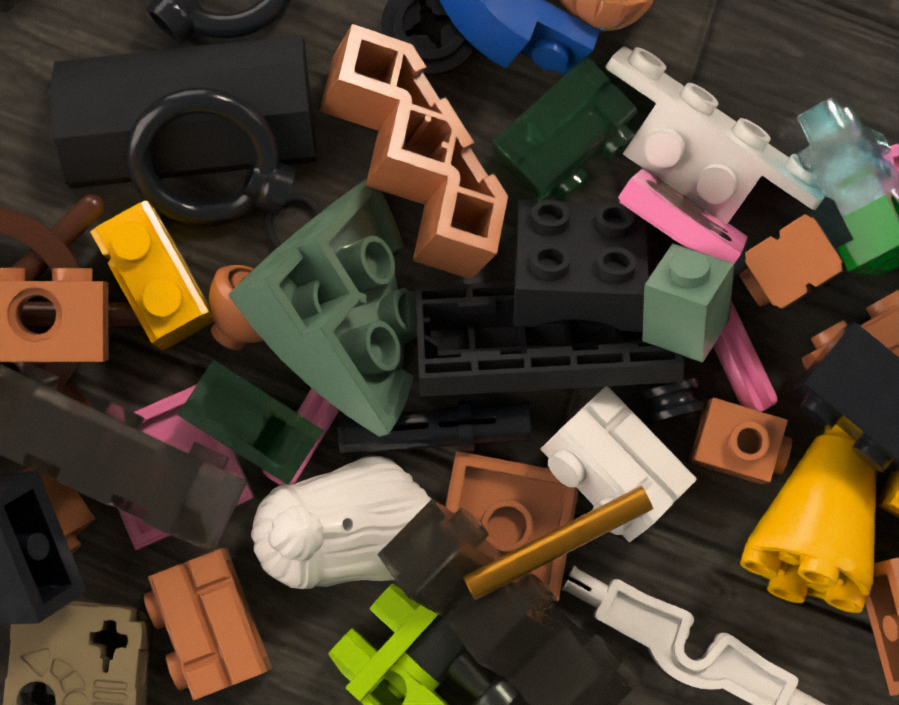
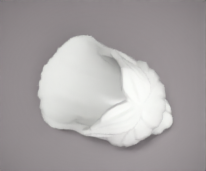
[251,456,436,589]

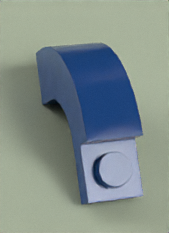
[440,0,600,77]

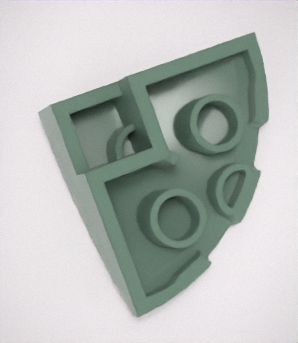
[228,179,417,437]

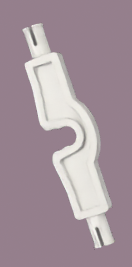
[561,566,828,705]

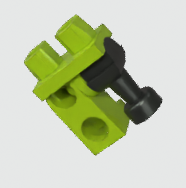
[328,584,522,705]

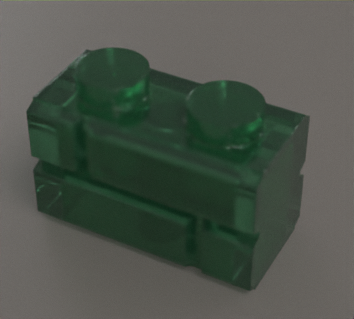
[492,57,638,201]

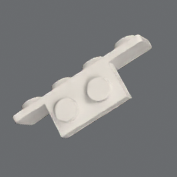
[605,46,829,224]

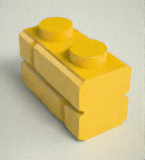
[90,200,214,350]

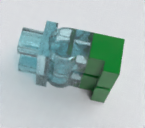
[796,98,899,277]

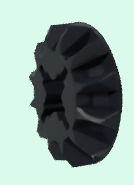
[381,0,475,76]

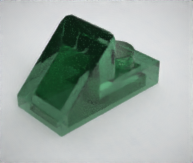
[178,360,324,485]

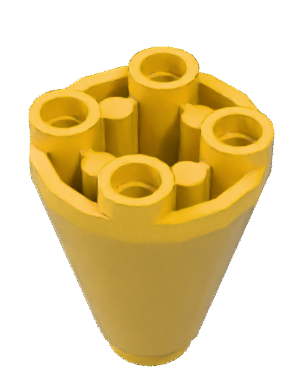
[740,425,877,613]

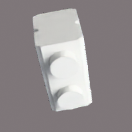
[540,386,697,542]

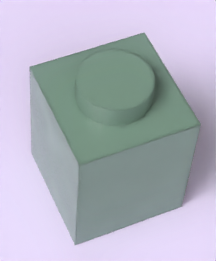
[642,244,734,362]

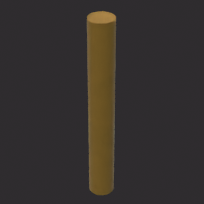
[463,486,653,600]

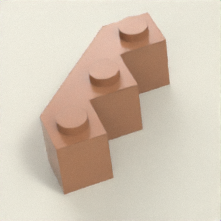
[319,24,508,279]

